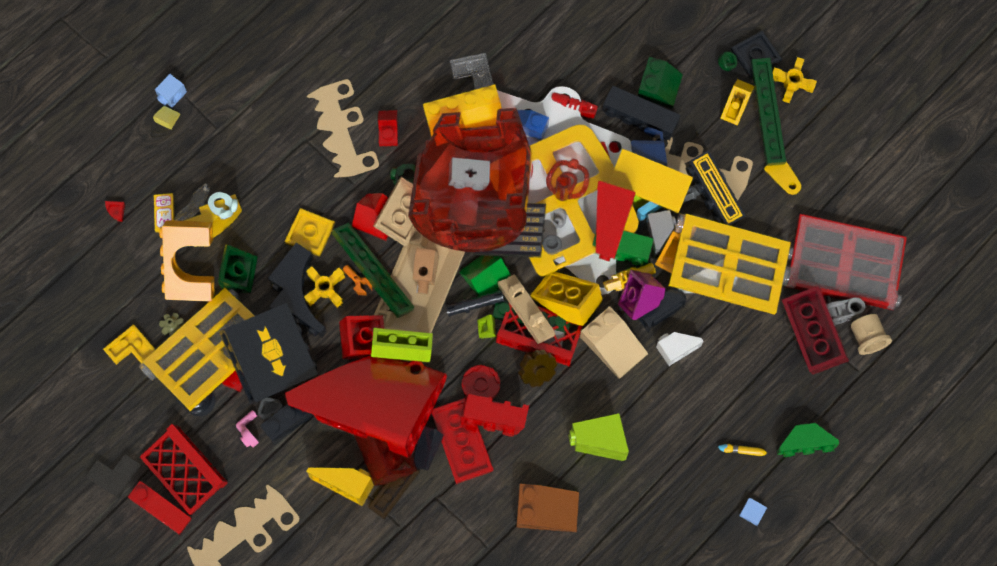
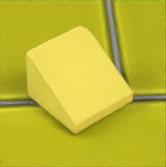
[153,106,180,129]

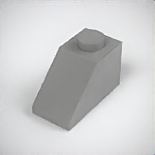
[646,210,676,256]

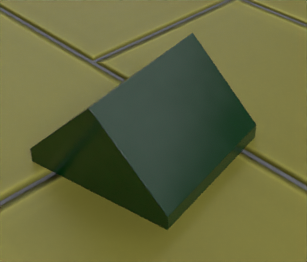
[218,245,258,293]

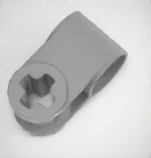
[828,298,865,325]

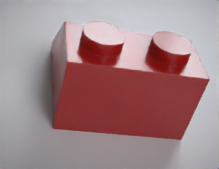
[339,315,385,359]

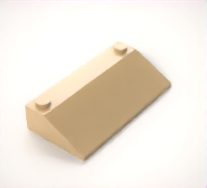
[374,225,469,333]

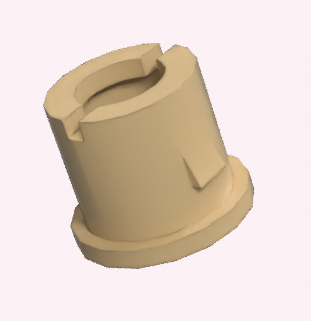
[851,314,892,355]

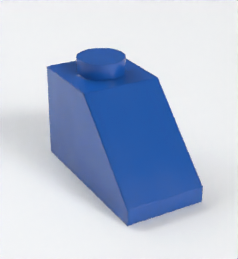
[507,110,549,141]

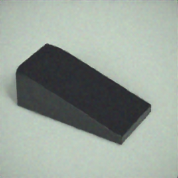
[413,427,444,471]

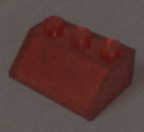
[354,435,417,486]

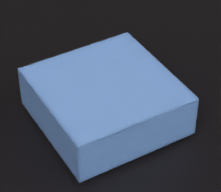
[739,498,767,526]

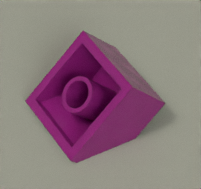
[618,270,666,320]

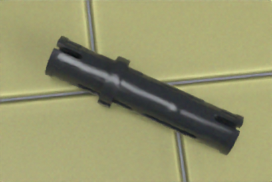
[446,290,505,317]

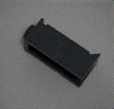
[638,287,687,333]

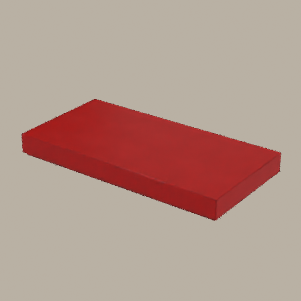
[431,398,493,484]

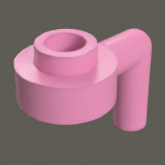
[236,410,259,447]

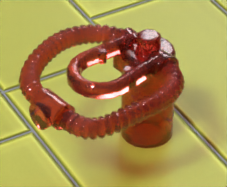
[546,159,590,201]

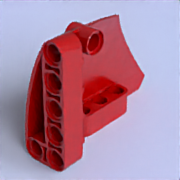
[285,356,447,458]

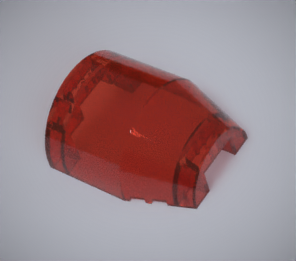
[408,108,532,252]

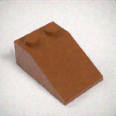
[517,484,579,532]

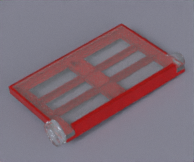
[782,214,907,310]

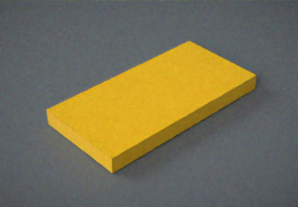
[608,149,693,213]

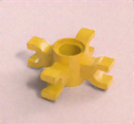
[773,57,817,103]
[304,267,345,308]

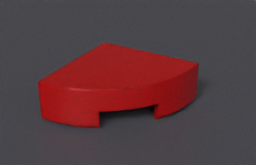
[105,201,125,222]

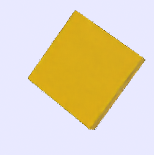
[285,208,335,257]

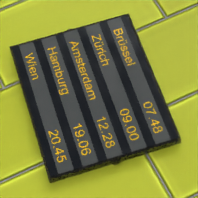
[472,201,546,258]

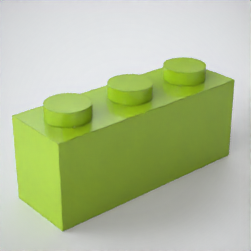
[371,328,433,362]

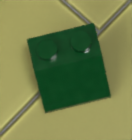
[638,57,683,108]

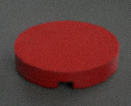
[462,365,500,399]

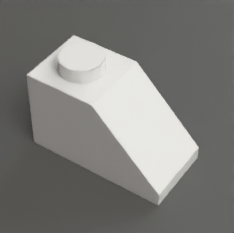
[656,332,703,366]

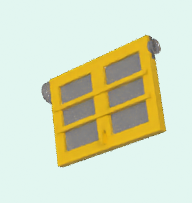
[668,213,793,315]
[139,288,254,411]

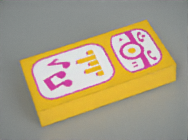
[154,193,175,232]

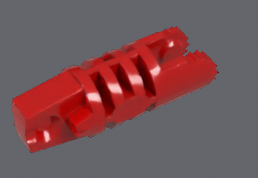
[551,92,598,118]

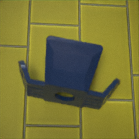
[631,127,668,167]

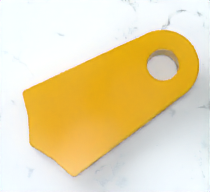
[764,162,801,195]

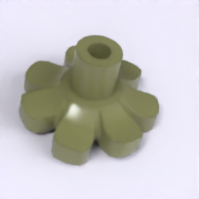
[159,313,184,337]

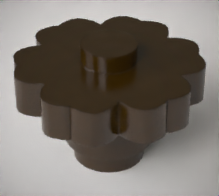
[518,350,557,387]

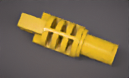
[603,263,656,291]

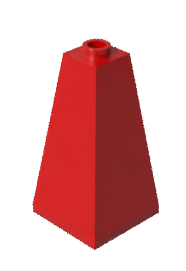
[596,181,636,262]

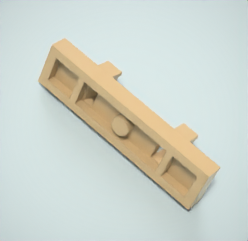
[498,274,555,344]

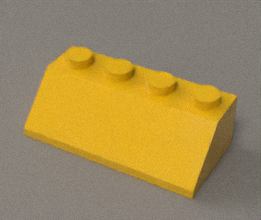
[423,85,506,145]

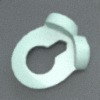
[208,192,238,219]

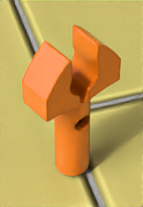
[343,265,373,295]

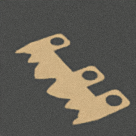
[307,79,379,177]
[653,137,753,200]
[187,485,299,566]

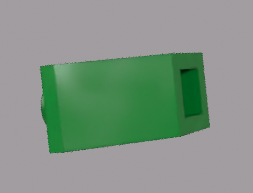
[777,423,839,457]

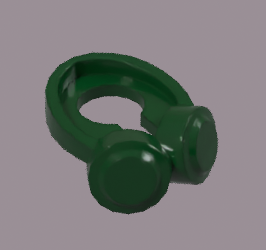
[390,164,420,185]

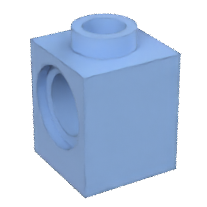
[155,74,187,108]

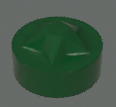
[718,51,737,71]

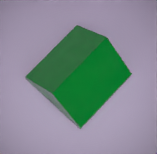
[459,255,511,296]

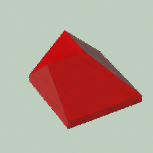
[352,193,388,241]

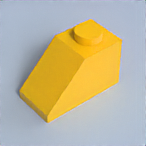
[721,79,754,125]

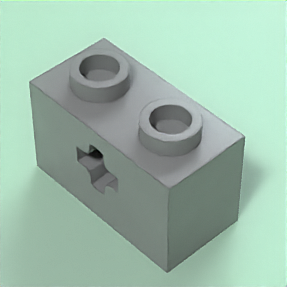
[448,158,490,190]

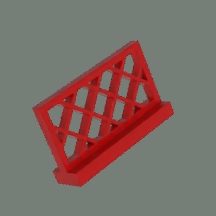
[496,303,583,367]
[140,424,228,515]

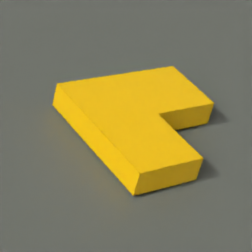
[103,324,155,366]

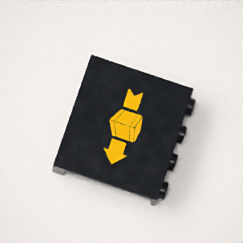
[219,303,318,404]

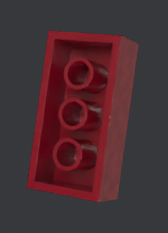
[782,286,850,375]

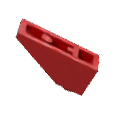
[128,481,192,535]

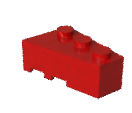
[460,394,529,437]

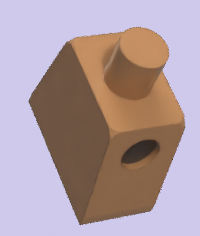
[413,248,439,295]

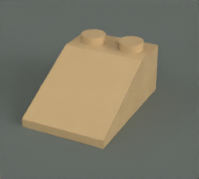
[580,306,648,379]

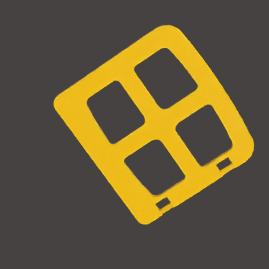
[489,125,638,276]

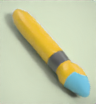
[718,444,767,456]

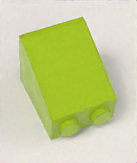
[568,414,629,461]

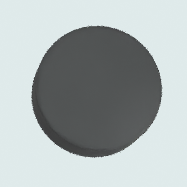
[543,235,562,255]

